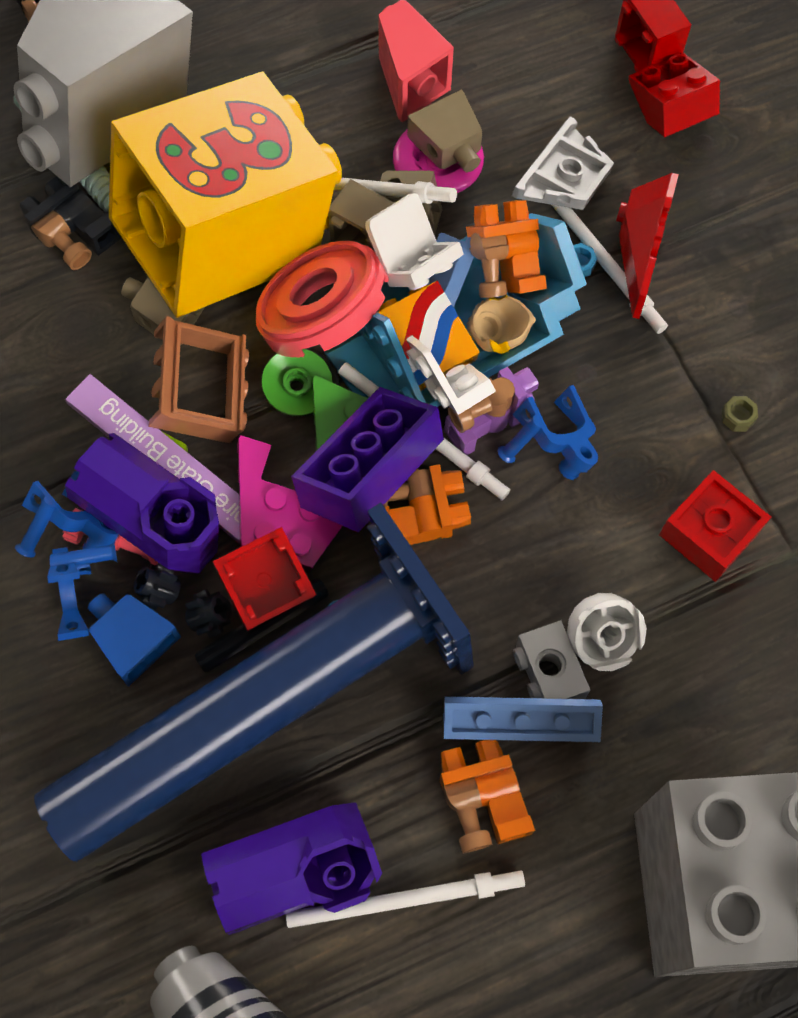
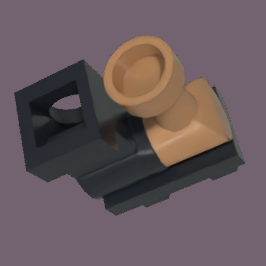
[20,177,121,270]

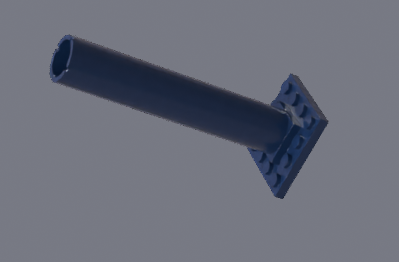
[34,502,474,862]

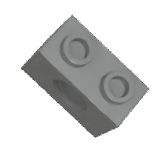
[513,620,590,699]

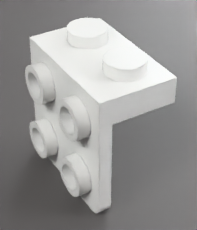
[365,194,464,290]

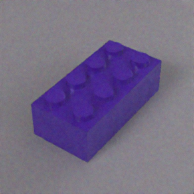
[291,387,444,533]

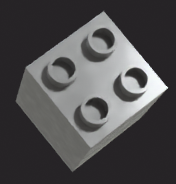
[634,772,798,977]

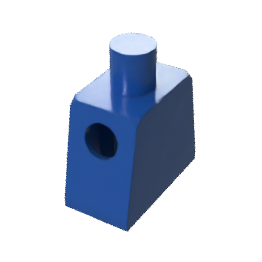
[88,593,181,687]

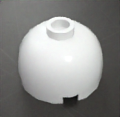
[567,593,647,671]

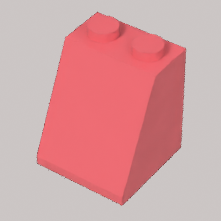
[378,0,454,122]

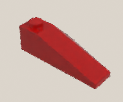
[616,173,679,319]

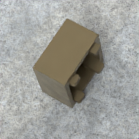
[328,179,394,252]

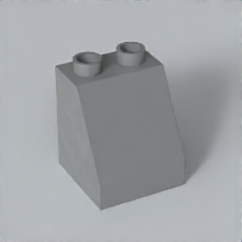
[14,0,193,187]

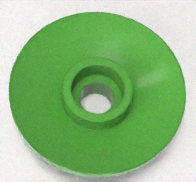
[262,349,332,416]

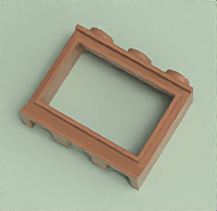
[148,316,249,443]

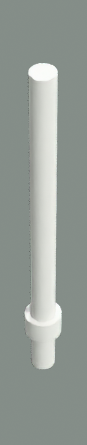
[334,178,457,204]
[552,205,668,334]
[338,362,511,500]
[286,870,525,928]

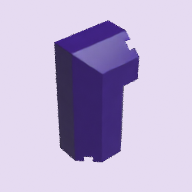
[65,433,219,573]
[201,802,382,936]

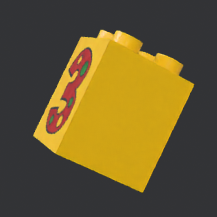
[109,71,342,318]

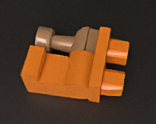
[466,200,547,298]
[383,464,471,545]
[440,740,535,854]

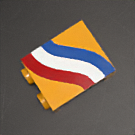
[378,280,480,391]

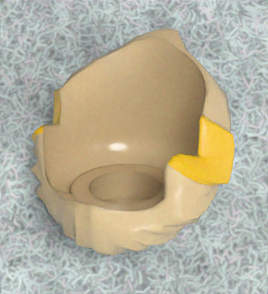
[466,295,536,354]

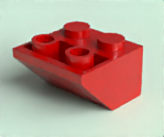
[629,53,720,138]

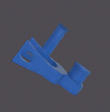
[498,385,598,480]
[15,471,119,558]
[47,541,117,641]

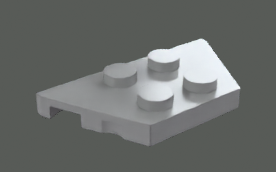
[512,117,614,210]

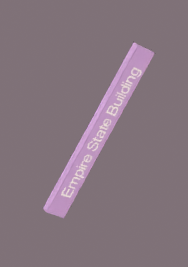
[65,374,240,544]

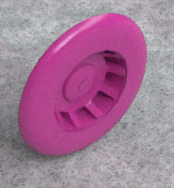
[393,129,484,193]

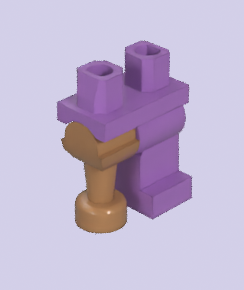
[444,367,539,455]

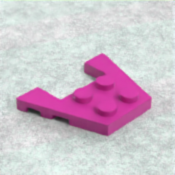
[237,435,342,571]

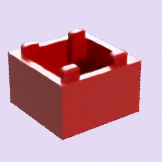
[615,0,692,72]
[659,470,771,582]
[213,527,317,631]

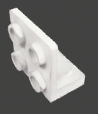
[406,335,496,415]

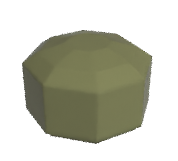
[722,396,758,432]

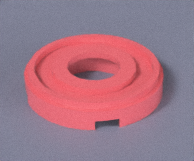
[256,241,389,358]

